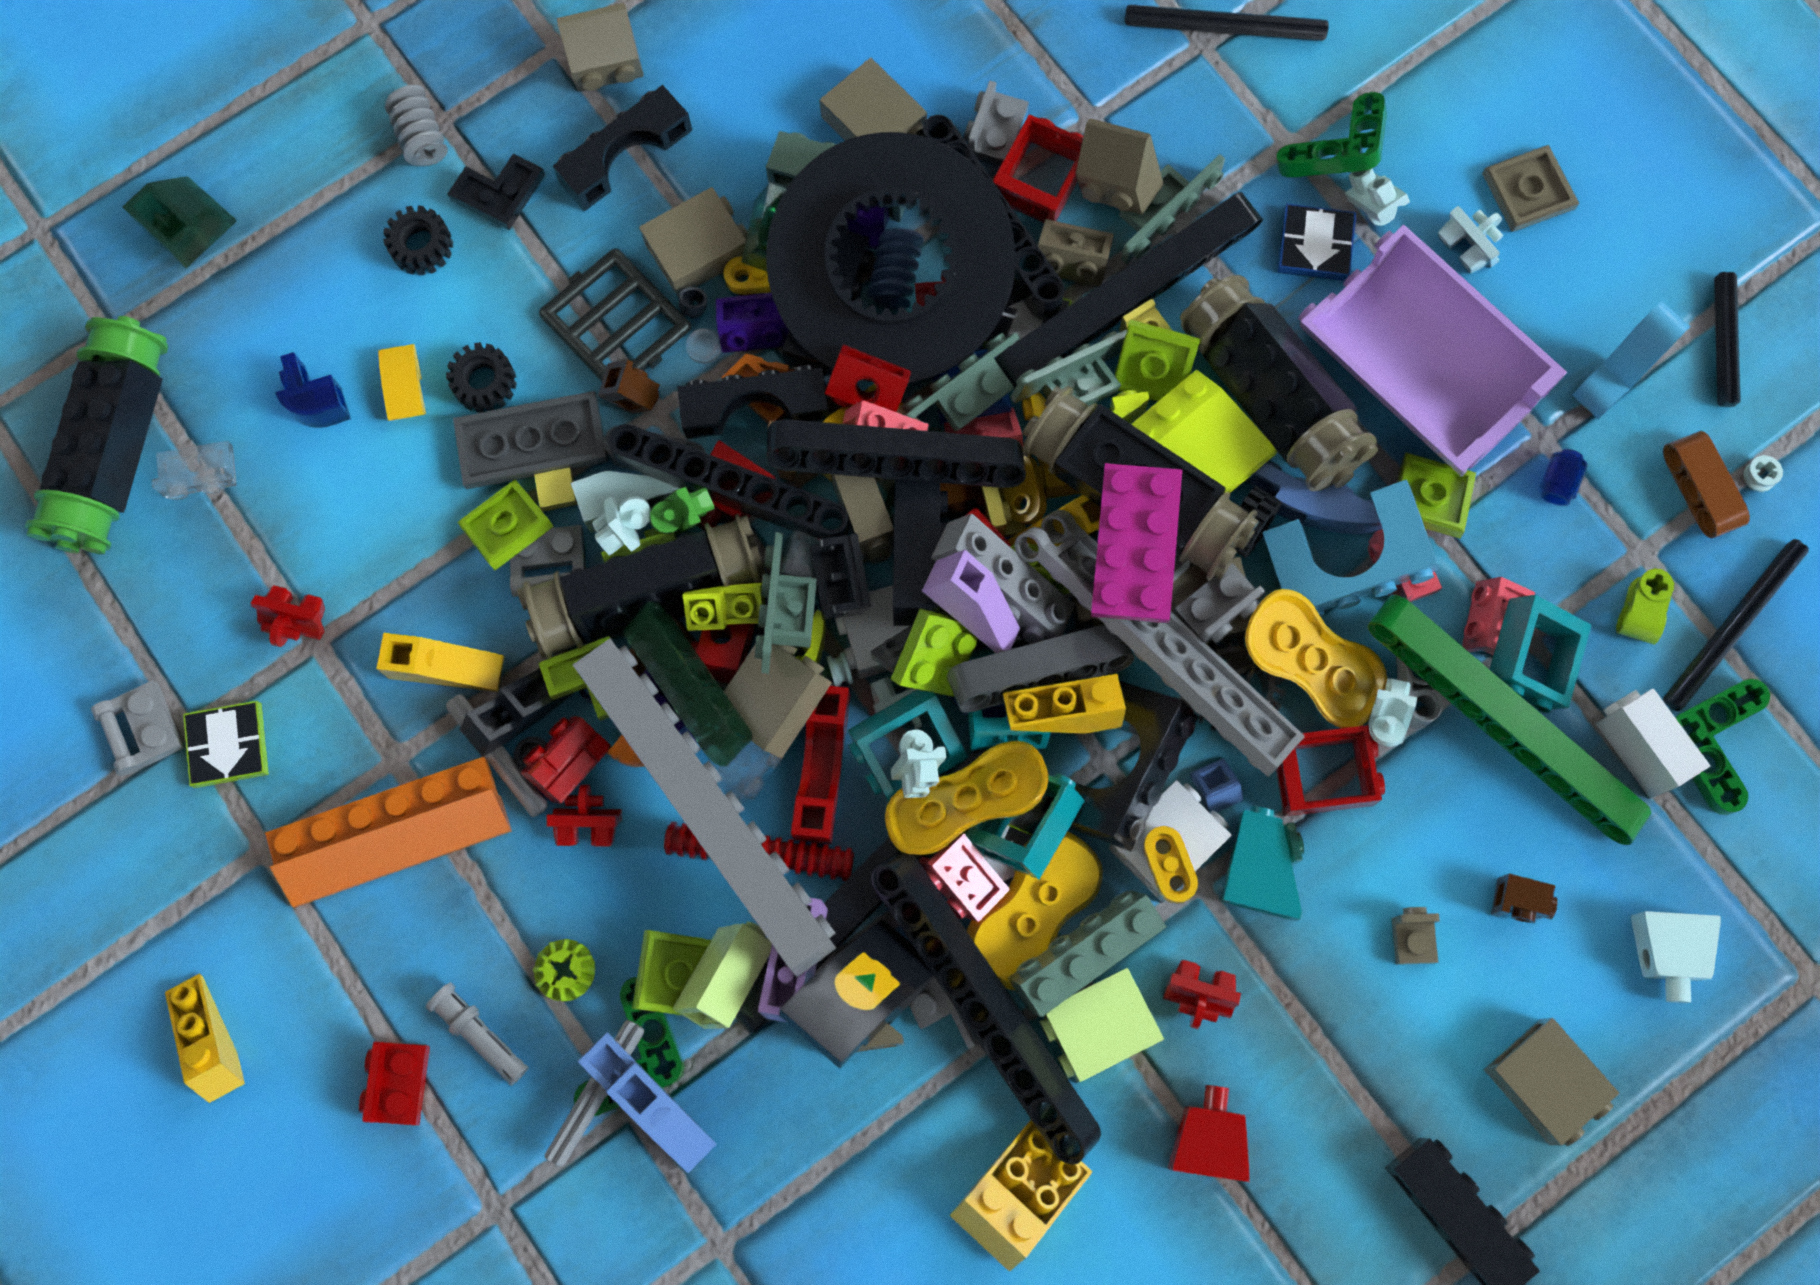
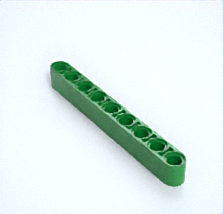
[1367,595,1651,845]

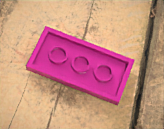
[1091,463,1182,623]

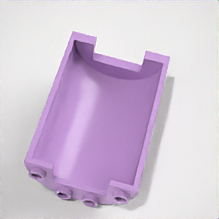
[1298,224,1567,477]

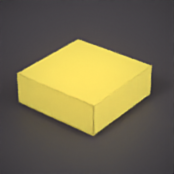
[534,467,578,512]

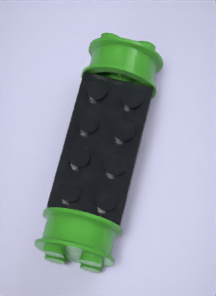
[25,316,168,555]

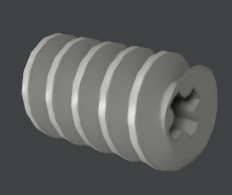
[385,85,448,166]

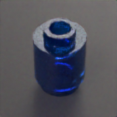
[1540,449,1588,506]

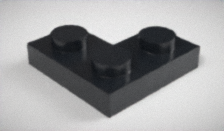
[447,153,545,230]

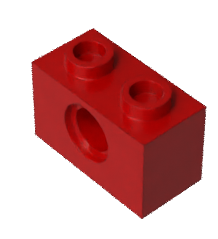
[825,344,911,412]
[689,623,757,684]

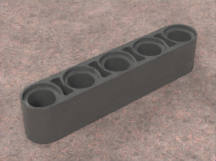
[946,624,1135,713]

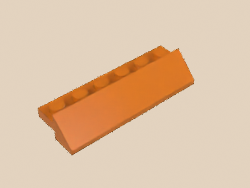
[265,757,512,908]

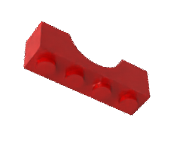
[791,686,851,845]

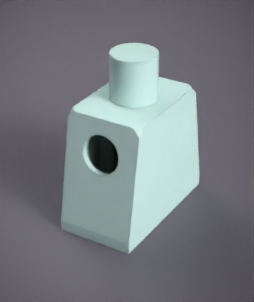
[1631,911,1721,1003]

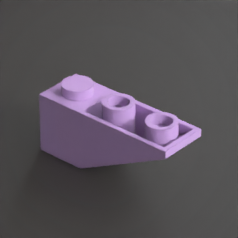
[922,550,1020,653]

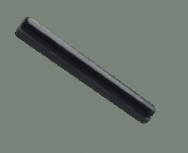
[1714,271,1741,407]

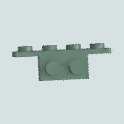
[1119,154,1225,265]
[1010,329,1127,406]
[902,332,1020,431]
[755,532,817,674]

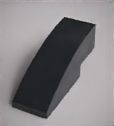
[460,668,575,757]

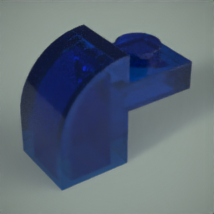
[275,352,351,428]

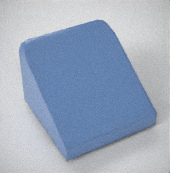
[1190,758,1243,813]

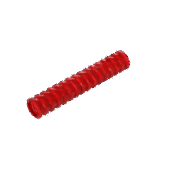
[664,821,854,882]

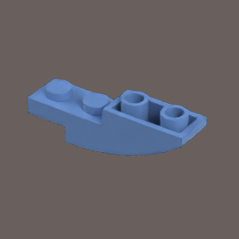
[1244,460,1383,534]
[578,1032,717,1173]

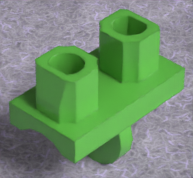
[649,487,714,535]

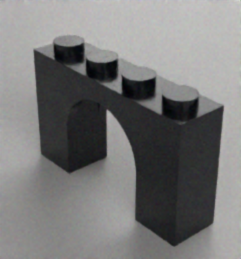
[1041,681,1198,852]

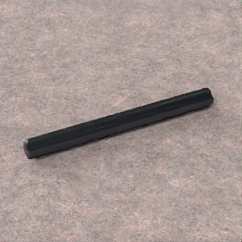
[1125,4,1329,41]
[1663,539,1809,711]

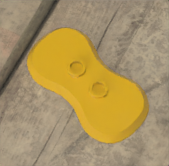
[1245,589,1388,728]
[885,741,1048,855]
[966,831,1103,990]

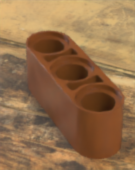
[1663,431,1750,539]

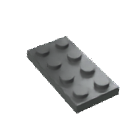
[453,391,608,490]

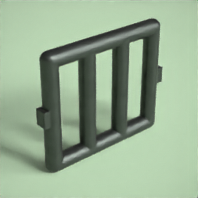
[539,248,691,382]

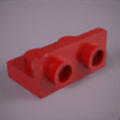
[359,1041,430,1126]

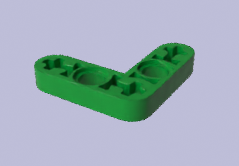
[1276,92,1387,178]
[1675,679,1770,815]
[573,977,685,1117]

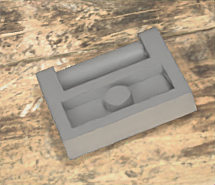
[510,525,586,597]
[91,680,185,776]

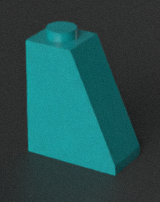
[1220,806,1302,921]

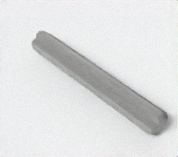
[446,694,548,817]
[545,1020,644,1167]

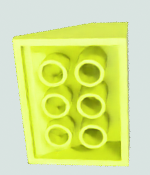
[1131,369,1277,493]

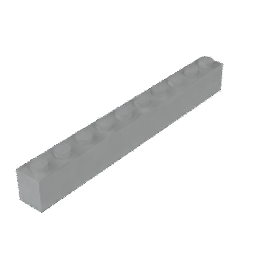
[573,638,836,977]

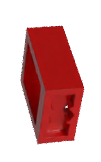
[993,114,1083,223]
[1276,725,1385,817]

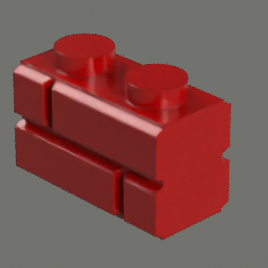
[520,716,611,804]

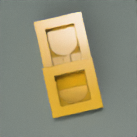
[378,344,426,421]

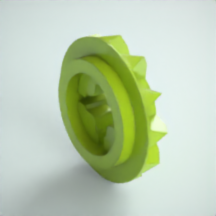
[532,939,595,1002]

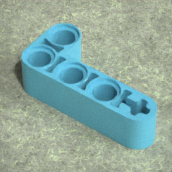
[1572,301,1691,420]

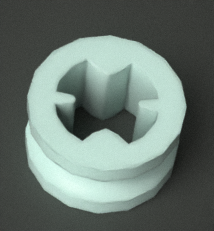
[1743,455,1783,492]
[826,652,853,687]

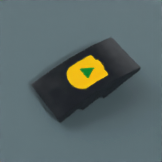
[779,919,935,1069]

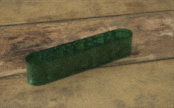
[623,602,753,767]

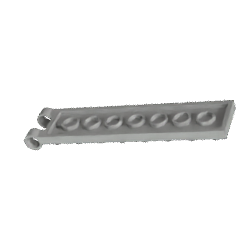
[1015,510,1305,777]

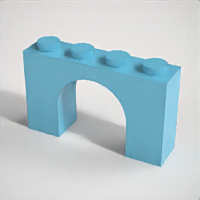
[1262,479,1440,617]

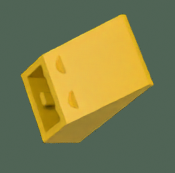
[949,1120,1093,1272]

